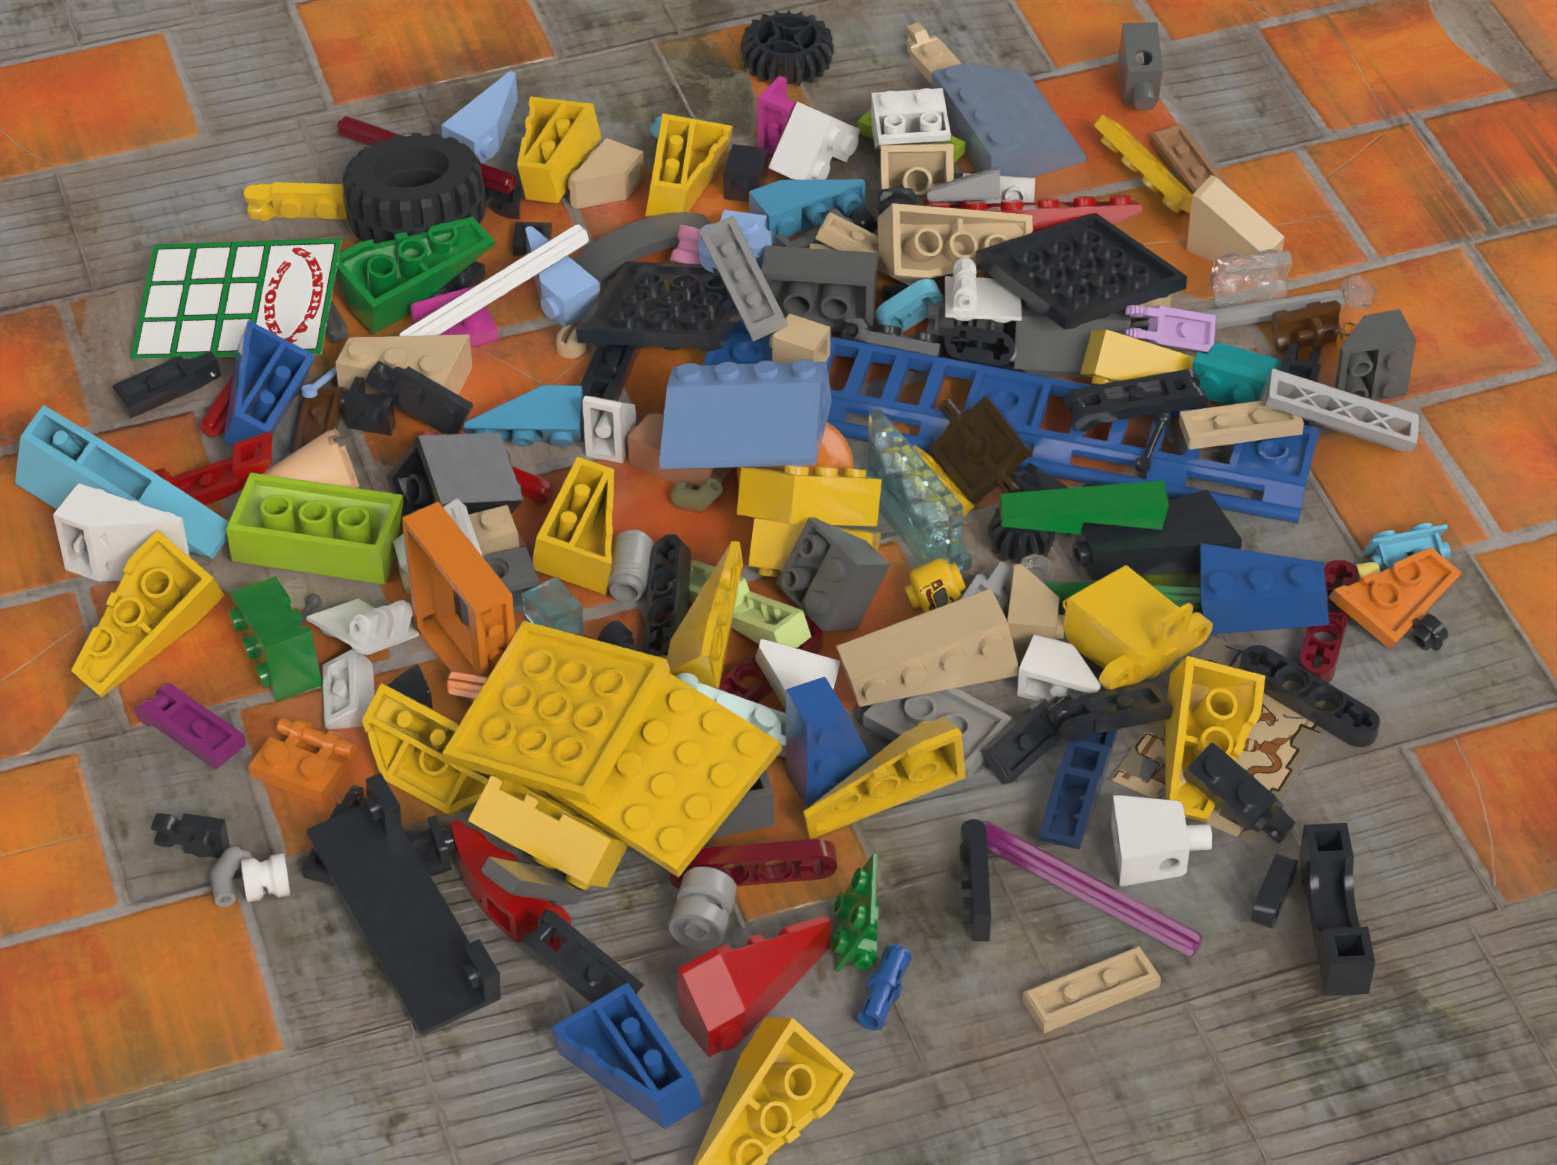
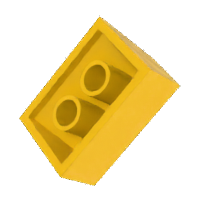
[748,518,881,577]

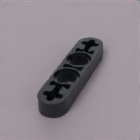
[643,534,691,657]
[1239,645,1380,747]

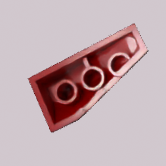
[677,915,831,1058]

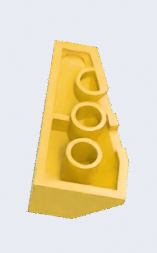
[71,530,225,698]
[803,717,966,839]

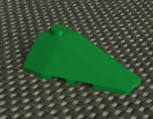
[335,217,495,335]

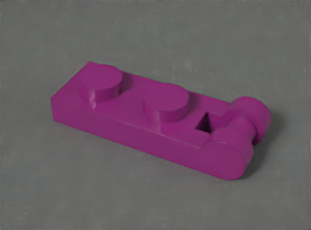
[135,682,246,770]

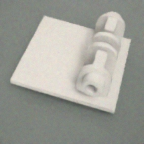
[945,257,1022,323]
[306,598,419,655]

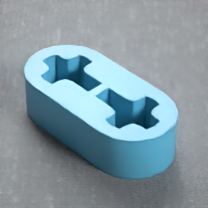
[875,279,944,333]

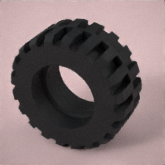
[342,133,486,244]

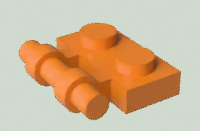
[248,717,357,804]

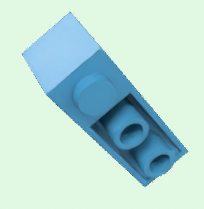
[749,179,865,243]
[464,385,584,446]

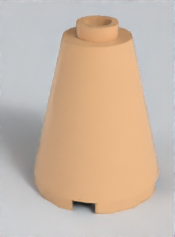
[263,428,360,488]

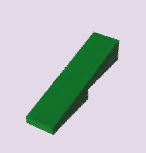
[999,480,1169,534]

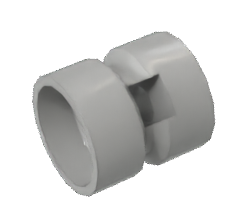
[669,867,737,950]

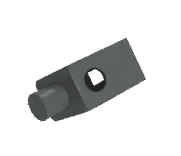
[1117,22,1162,111]

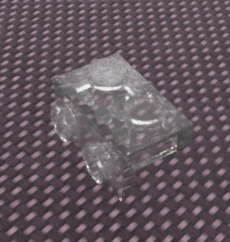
[1209,249,1293,309]

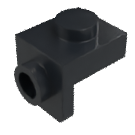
[341,376,396,436]
[407,815,456,877]

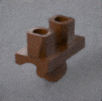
[1272,300,1342,353]

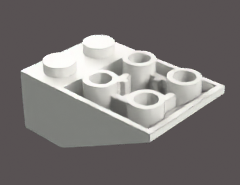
[53,483,190,582]

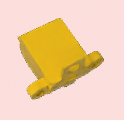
[1063,565,1213,690]

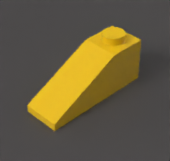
[1080,330,1195,385]

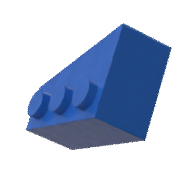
[786,676,871,807]

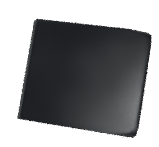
[387,664,433,709]

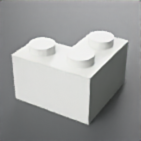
[768,102,861,180]

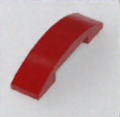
[152,431,273,505]

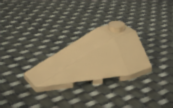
[878,203,1033,279]

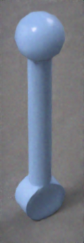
[302,366,337,398]

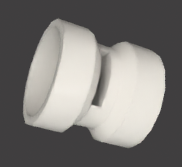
[241,853,291,902]

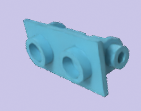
[1362,523,1451,571]

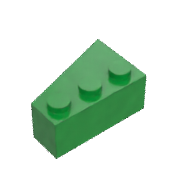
[227,576,322,702]

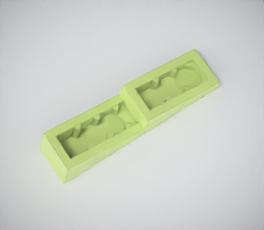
[666,560,811,648]

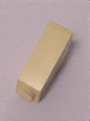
[1186,175,1285,284]

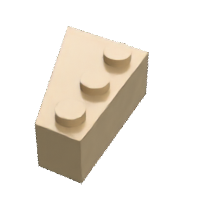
[335,334,472,408]

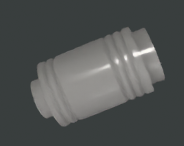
[608,529,654,602]

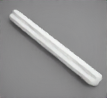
[399,225,589,336]

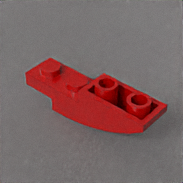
[450,819,571,952]

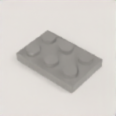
[863,688,1013,781]

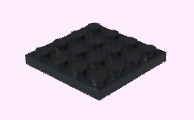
[975,212,1187,330]
[576,261,762,352]

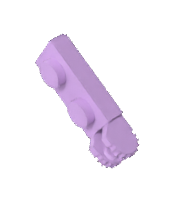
[1124,305,1216,354]

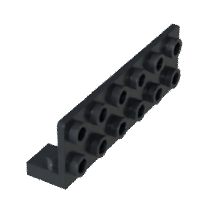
[306,773,501,1035]

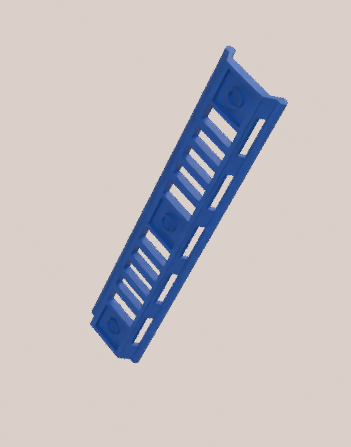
[702,320,1321,524]

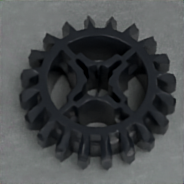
[741,10,834,87]

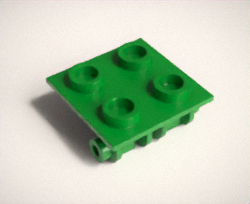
[831,853,879,972]

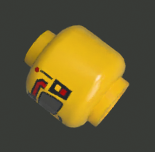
[904,558,967,613]

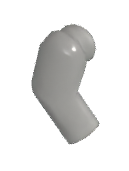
[210,846,252,907]

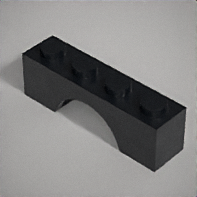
[1299,823,1375,996]

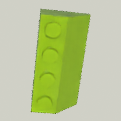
[226,473,403,585]

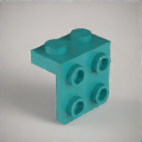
[1192,342,1282,405]

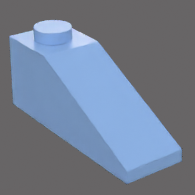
[441,71,518,163]
[525,226,600,327]

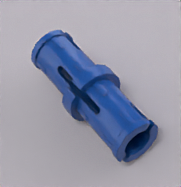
[857,944,912,1031]

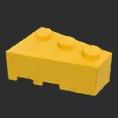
[645,113,733,217]

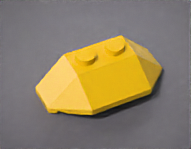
[362,683,491,816]

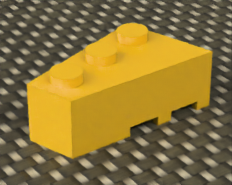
[517,96,602,203]
[532,456,614,595]
[737,465,882,526]
[468,775,628,890]

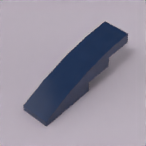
[1038,729,1119,850]

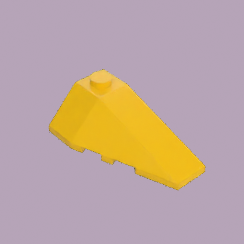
[661,541,743,689]
[1165,656,1265,822]
[692,1017,854,1165]

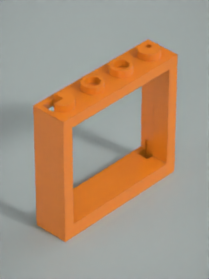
[402,501,516,704]

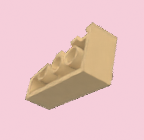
[836,588,1019,707]

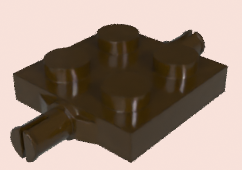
[929,395,1033,505]

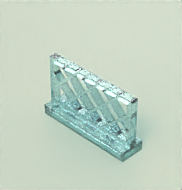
[866,409,972,573]

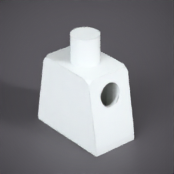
[1110,795,1212,886]

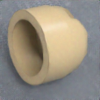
[556,325,586,358]

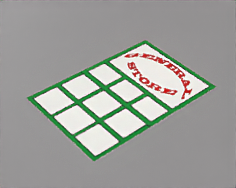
[130,238,342,359]

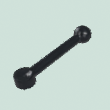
[1135,411,1171,473]

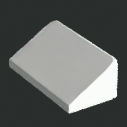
[322,649,375,730]

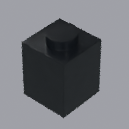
[723,144,768,202]

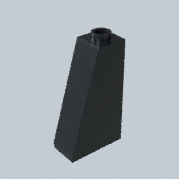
[1072,489,1242,580]

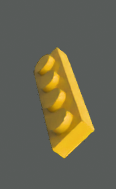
[1094,114,1193,214]

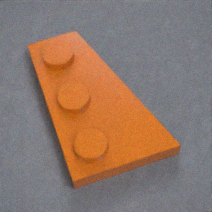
[1328,547,1462,650]

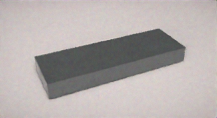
[481,857,585,905]

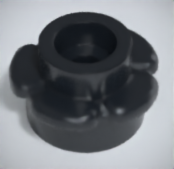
[1410,613,1448,651]

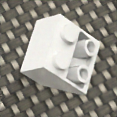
[871,88,951,149]

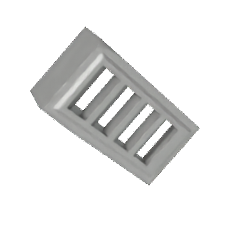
[927,167,1000,202]

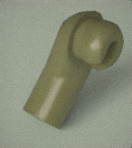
[671,478,723,513]

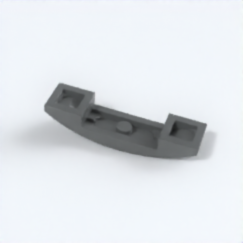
[573,212,711,283]

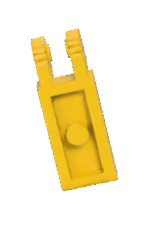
[243,182,348,221]

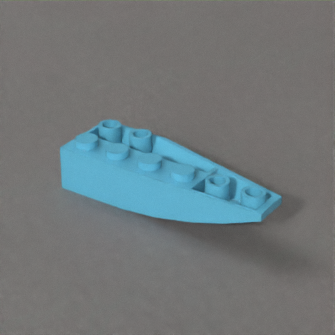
[15,405,229,559]

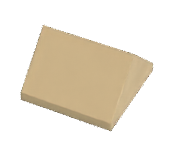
[880,144,954,206]

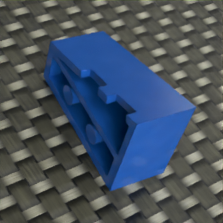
[224,320,316,447]
[1201,543,1329,635]
[550,982,704,1129]

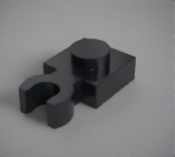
[151,813,230,858]

